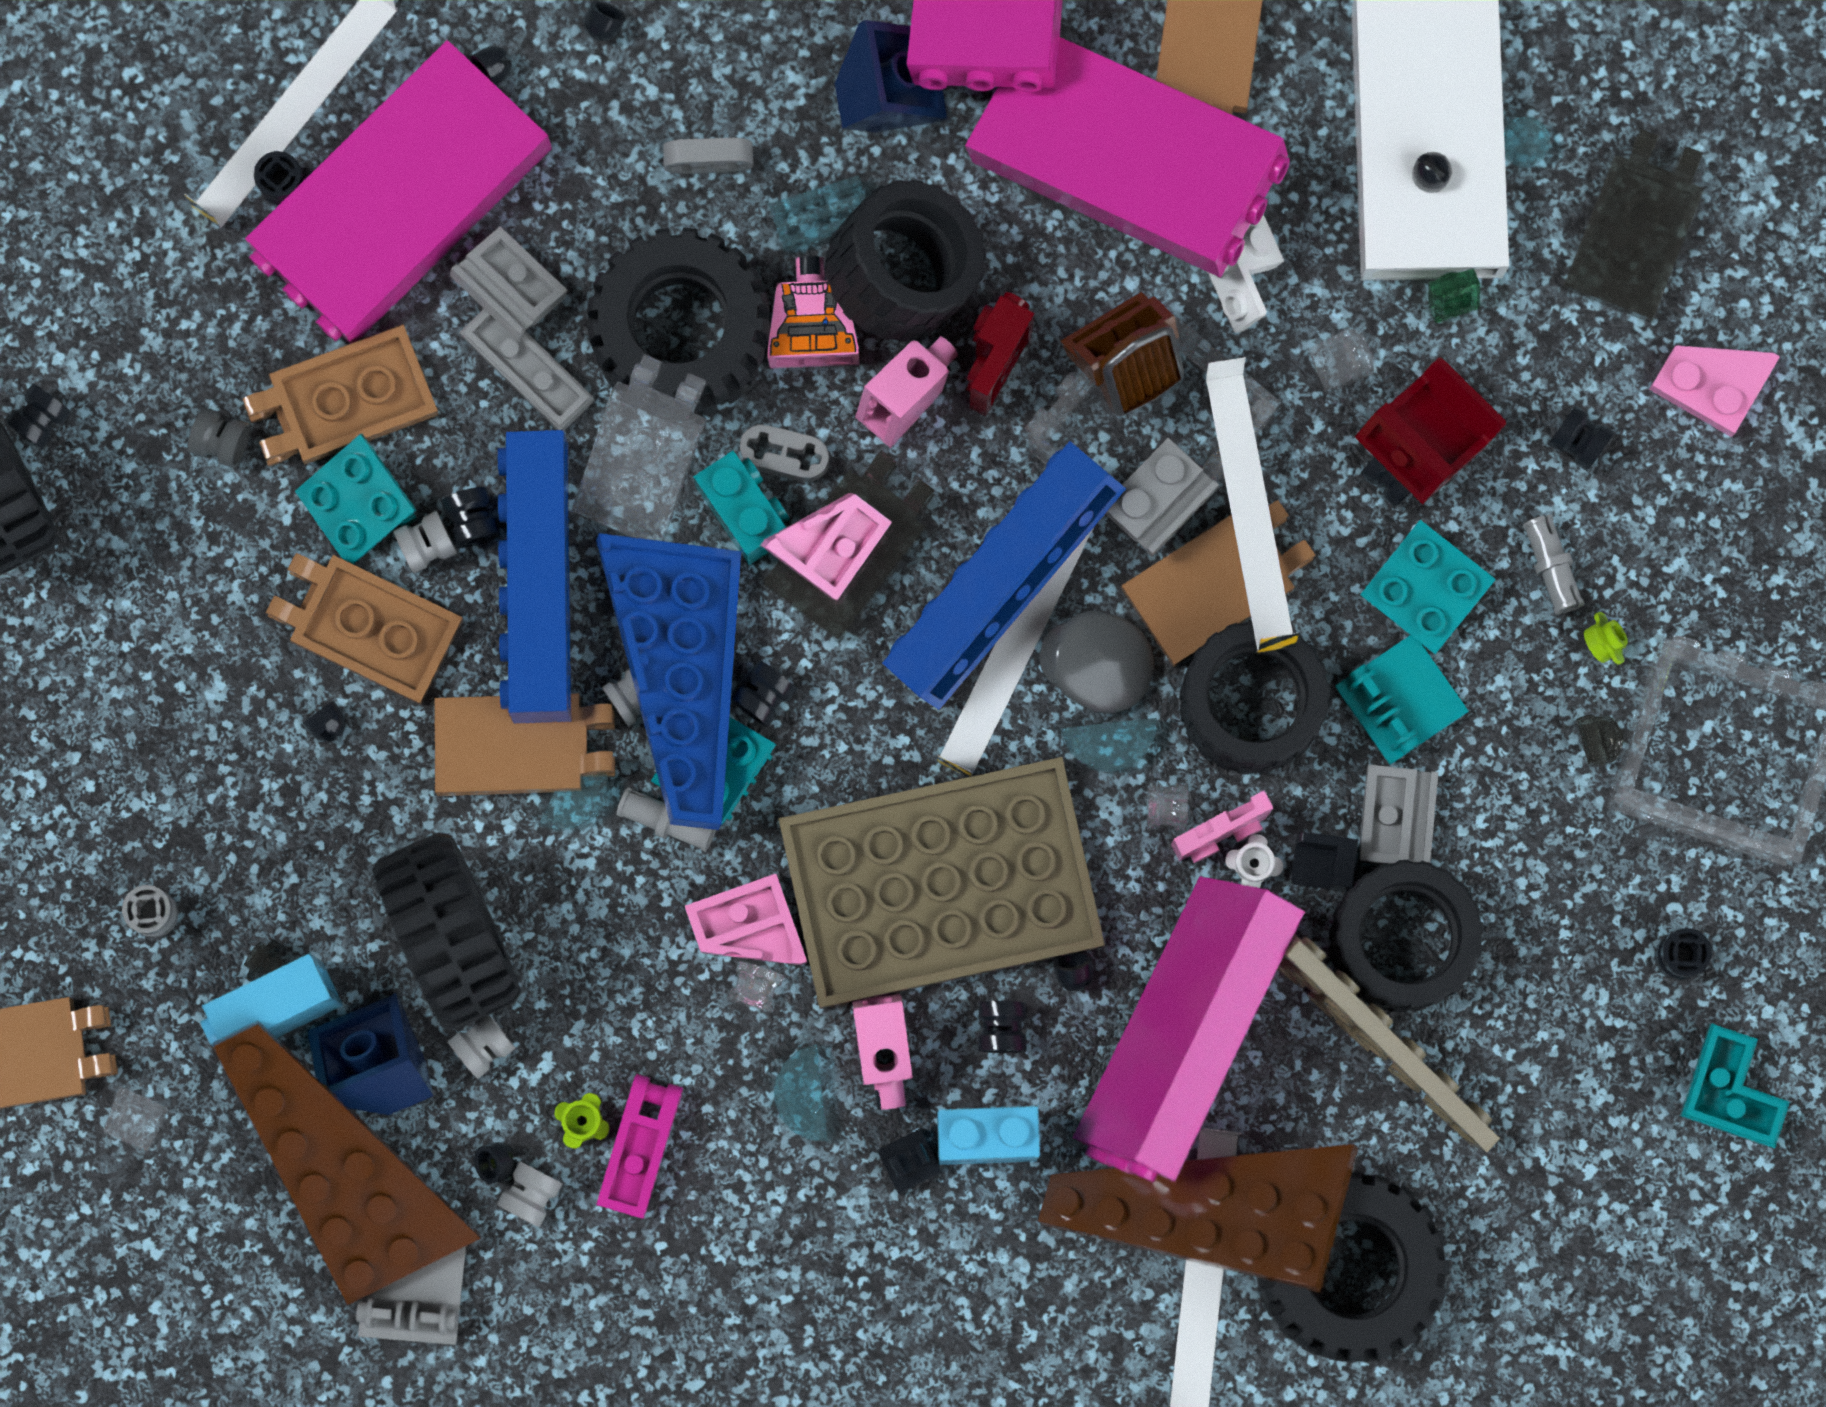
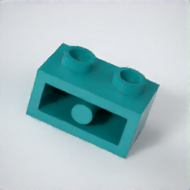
[693,450,790,565]

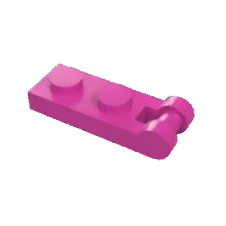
[596,1074,683,1219]

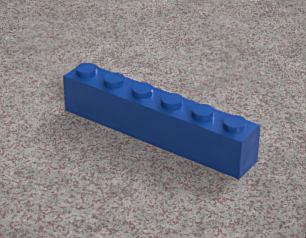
[498,430,572,724]
[882,441,1126,710]

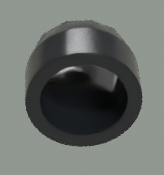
[584,0,626,41]
[471,46,512,85]
[1412,152,1452,193]
[303,700,346,742]
[1053,951,1094,991]
[474,1142,517,1184]

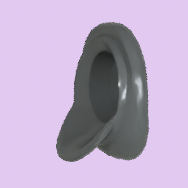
[1039,611,1154,713]

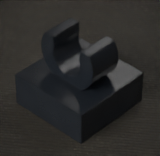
[877,1128,942,1195]

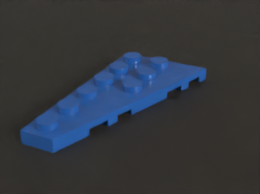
[596,533,741,830]

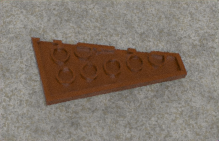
[213,1020,481,1305]
[1038,1144,1358,1292]

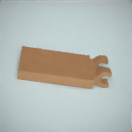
[1156,0,1262,115]
[242,325,438,466]
[1121,500,1315,667]
[266,553,463,705]
[435,693,615,796]
[0,997,118,1109]

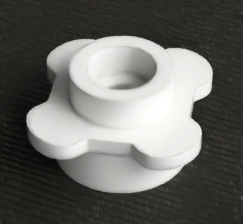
[1225,834,1283,888]

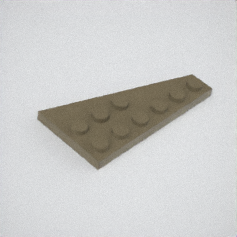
[1277,934,1500,1152]

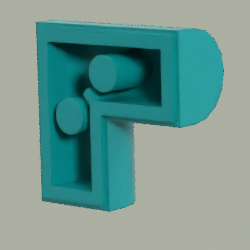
[1680,1023,1790,1149]

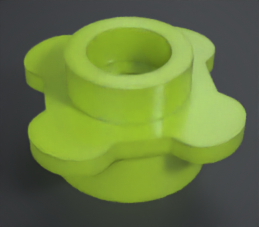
[1584,612,1628,665]
[554,1093,610,1149]

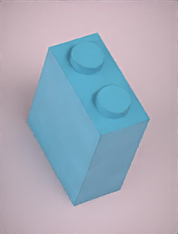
[200,953,343,1047]
[937,1106,1040,1165]

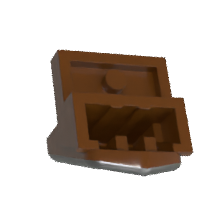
[1060,291,1184,416]

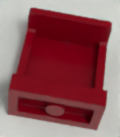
[1355,357,1506,505]

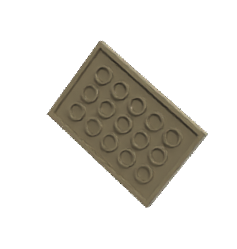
[778,757,1105,1009]

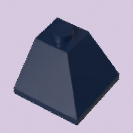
[834,20,948,133]
[307,993,433,1115]

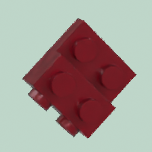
[966,292,1035,417]

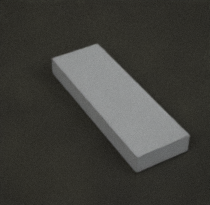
[459,309,595,430]

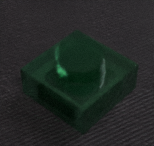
[1428,268,1480,324]

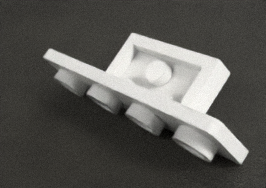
[1207,214,1284,333]

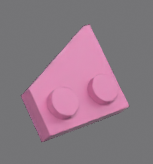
[1649,346,1780,437]
[760,493,892,600]
[1171,791,1273,863]
[685,874,808,965]

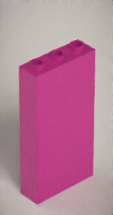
[907,0,1063,92]
[965,37,1290,278]
[245,40,552,344]
[1072,876,1305,1182]

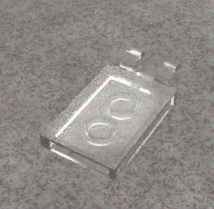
[572,354,707,541]

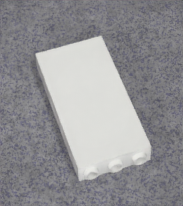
[1352,0,1509,280]

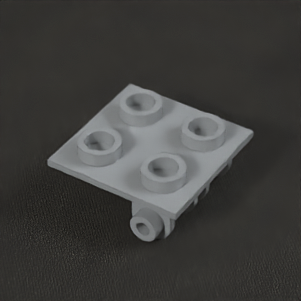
[356,1246,466,1345]

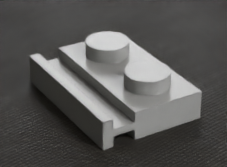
[450,226,568,340]
[1106,438,1219,557]
[1358,765,1439,865]

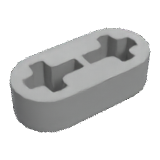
[663,138,754,174]
[740,425,829,482]

